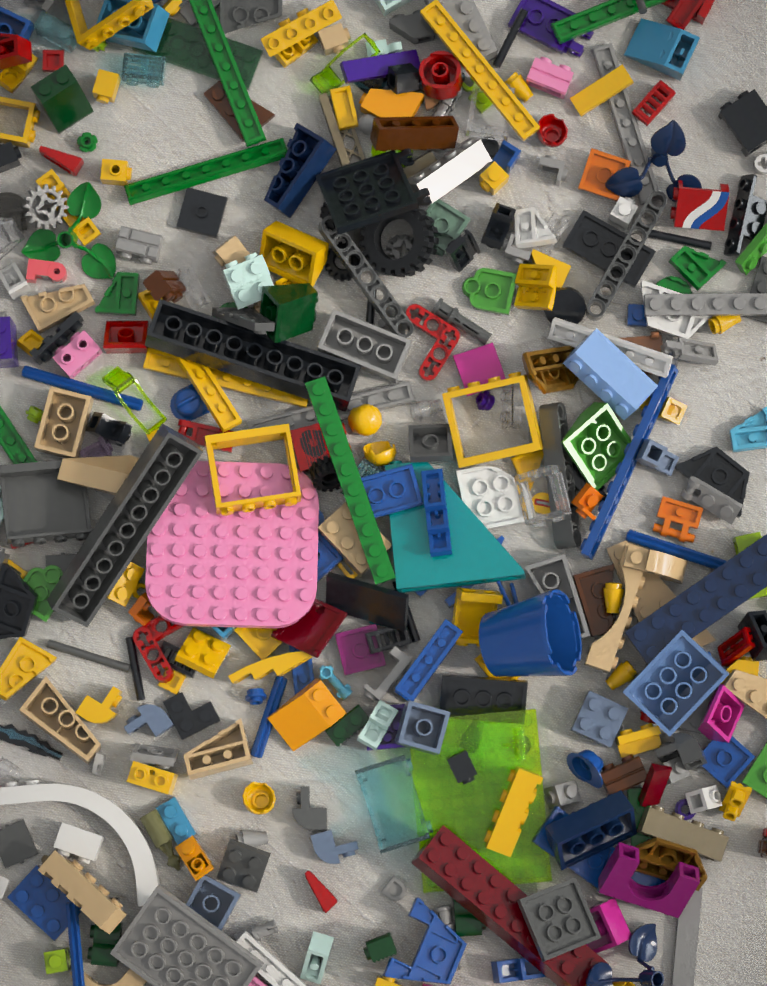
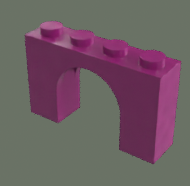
[598,842,700,918]

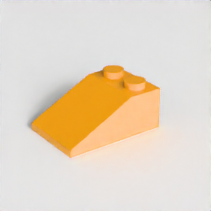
[267,678,347,751]

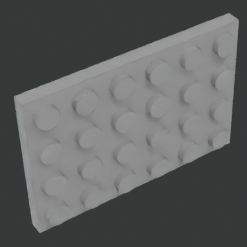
[110,885,264,986]

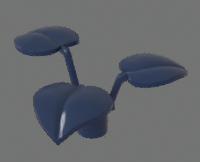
[605,120,702,202]
[586,923,664,986]

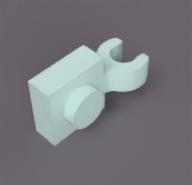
[366,39,403,57]

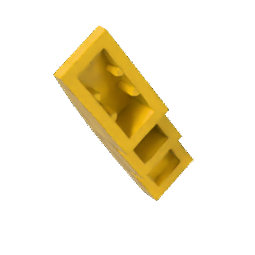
[228,651,314,684]

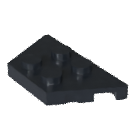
[675,446,750,518]
[0,563,38,639]

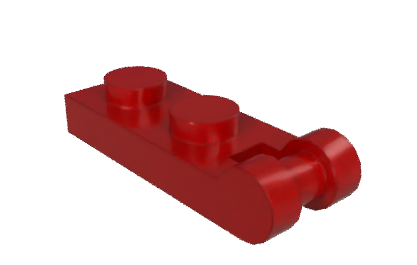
[178,419,234,453]

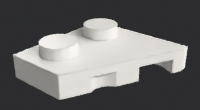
[514,207,557,249]

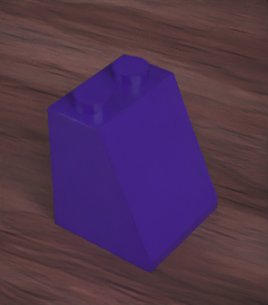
[0,316,19,368]

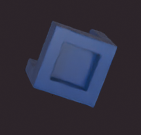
[491,140,521,174]

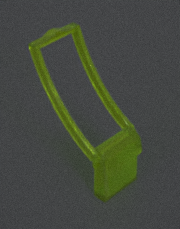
[310,33,381,94]
[102,366,167,435]

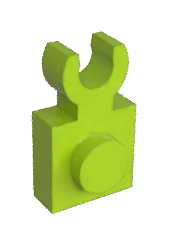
[462,77,493,114]

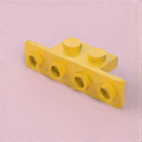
[260,0,342,57]

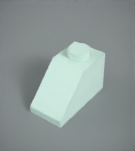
[300,931,334,984]

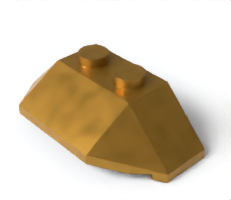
[522,346,579,394]
[635,837,707,891]

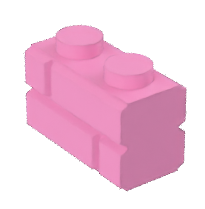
[526,57,574,99]

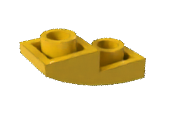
[274,34,319,68]

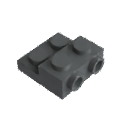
[408,424,453,463]

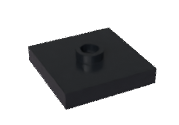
[176,188,228,238]

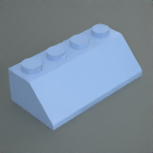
[563,328,658,420]

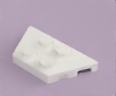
[640,280,711,339]

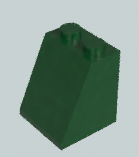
[31,64,94,134]
[260,283,319,343]

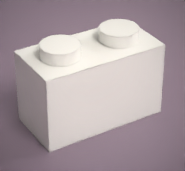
[53,822,104,864]

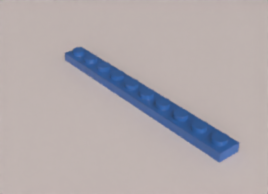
[580,364,679,560]

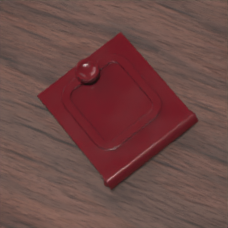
[271,599,347,658]

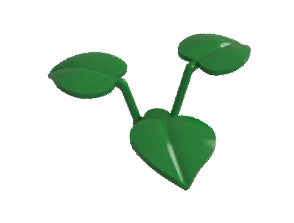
[21,182,116,279]

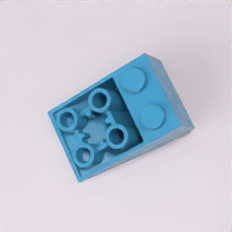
[624,18,700,81]

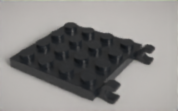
[315,148,432,235]

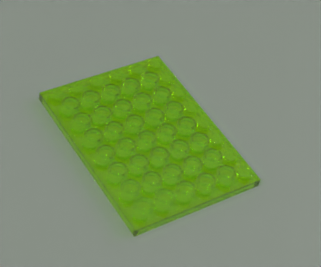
[410,709,552,893]

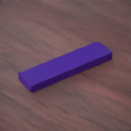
[340,49,420,84]

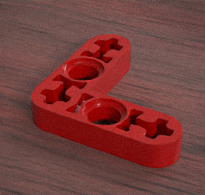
[405,304,460,381]
[133,615,183,683]

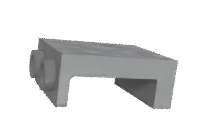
[363,646,412,702]

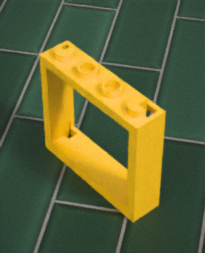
[65,0,154,50]
[442,372,543,468]
[205,424,301,516]

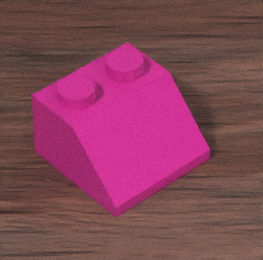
[698,684,745,743]
[586,898,631,953]

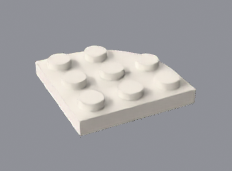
[456,466,531,530]

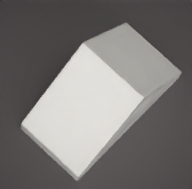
[0,262,31,300]

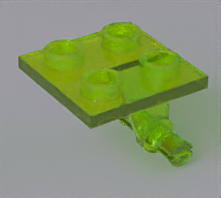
[479,722,527,768]

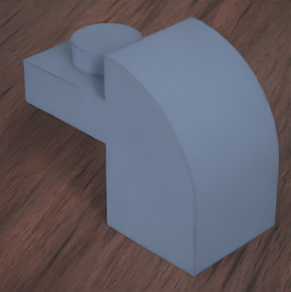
[636,439,679,476]
[124,704,175,737]
[310,830,359,864]

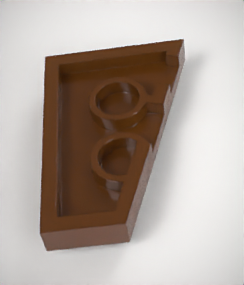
[203,81,275,142]
[573,564,614,637]

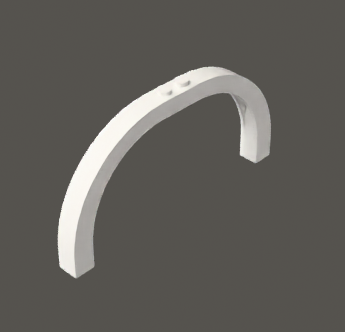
[0,780,160,906]

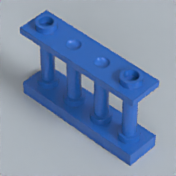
[394,619,463,701]

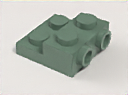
[413,199,471,257]

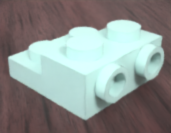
[221,252,274,310]

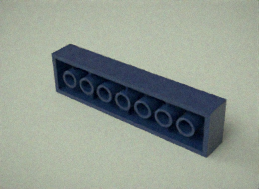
[625,534,767,666]

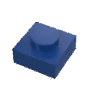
[627,304,647,327]

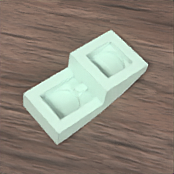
[357,700,399,751]

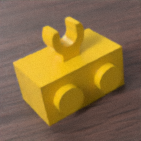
[107,562,146,607]

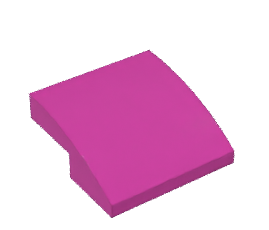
[453,342,506,396]

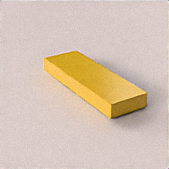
[570,64,634,117]

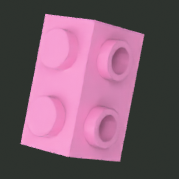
[53,330,103,379]

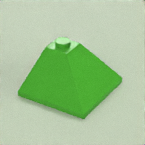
[561,402,632,491]

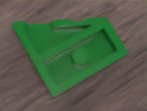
[95,272,140,316]

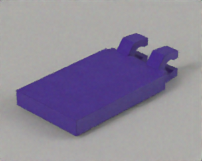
[508,0,594,58]

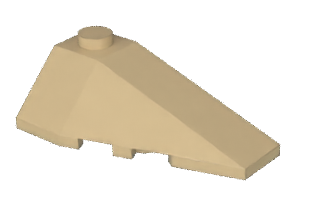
[57,455,139,495]

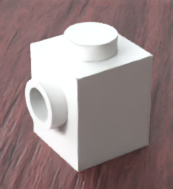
[608,196,639,229]
[685,785,722,814]

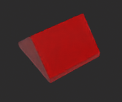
[103,321,148,354]

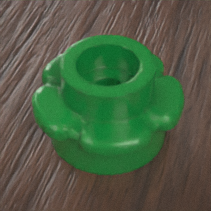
[77,132,98,152]

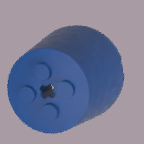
[479,589,582,677]

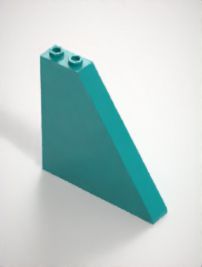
[385,461,526,593]

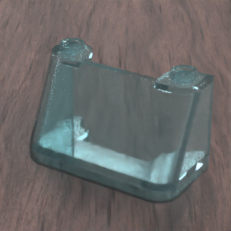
[355,755,433,854]

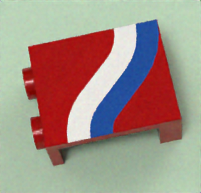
[670,180,730,231]

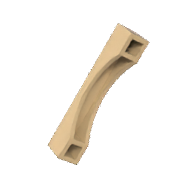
[584,542,646,673]

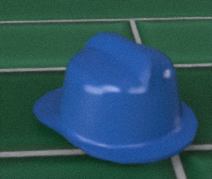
[170,384,210,421]
[566,750,604,788]

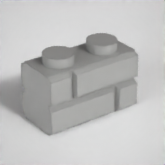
[115,226,163,265]

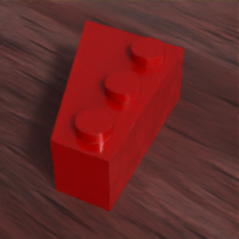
[0,33,32,70]

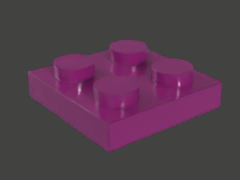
[335,624,386,676]

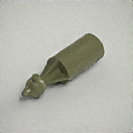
[140,809,181,871]

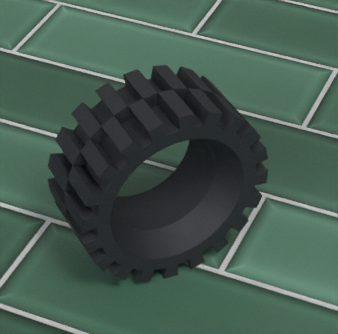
[359,208,439,277]

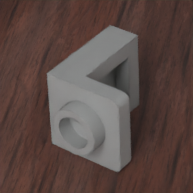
[538,155,567,186]
[502,234,531,265]
[659,756,690,785]
[544,780,581,809]

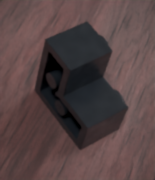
[738,610,767,661]

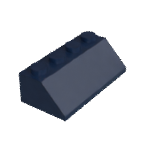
[545,790,637,871]

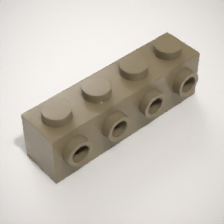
[637,805,729,862]

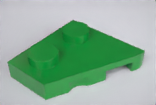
[668,246,727,291]

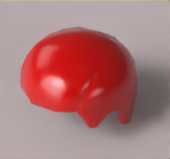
[536,114,568,148]

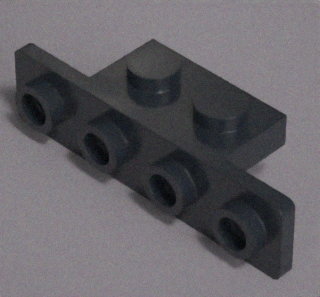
[724,174,767,256]

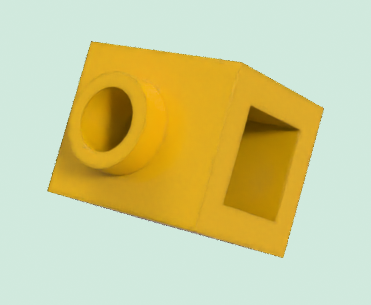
[92,69,121,104]
[100,159,132,186]
[479,161,509,196]

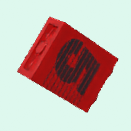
[290,422,352,473]

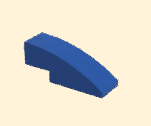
[491,957,546,983]

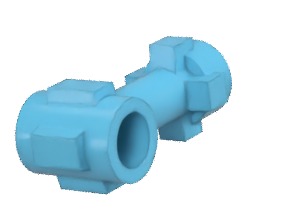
[319,665,353,700]

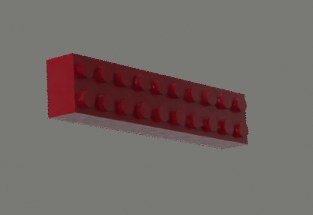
[411,825,609,986]

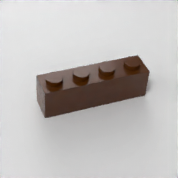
[370,116,459,152]

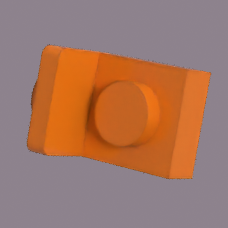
[571,483,604,520]
[128,592,154,626]

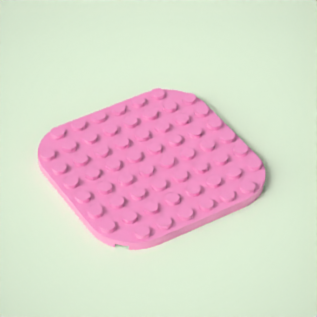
[145,461,319,628]

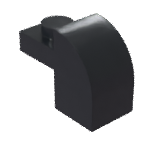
[481,203,516,250]
[85,412,133,447]

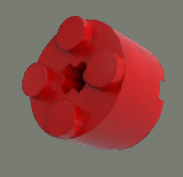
[419,51,463,100]

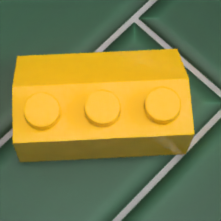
[259,221,329,287]

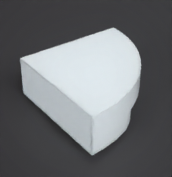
[92,753,106,776]

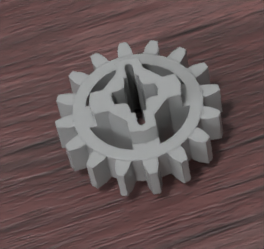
[22,184,69,230]

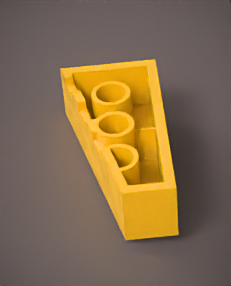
[483,766,543,858]

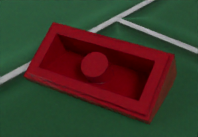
[638,763,672,807]

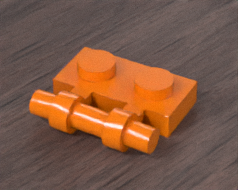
[652,496,703,543]

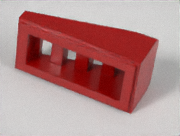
[632,80,676,126]
[39,146,84,176]
[305,870,338,913]

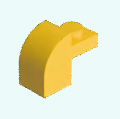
[75,686,123,724]

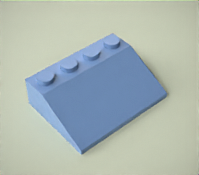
[623,630,730,737]

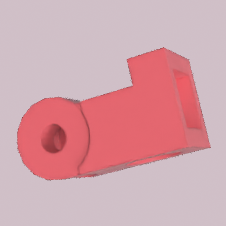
[26,259,67,284]

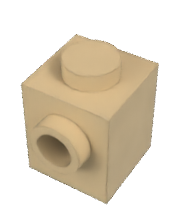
[318,23,351,56]

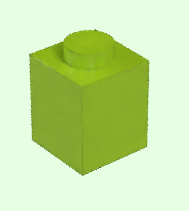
[43,948,71,974]

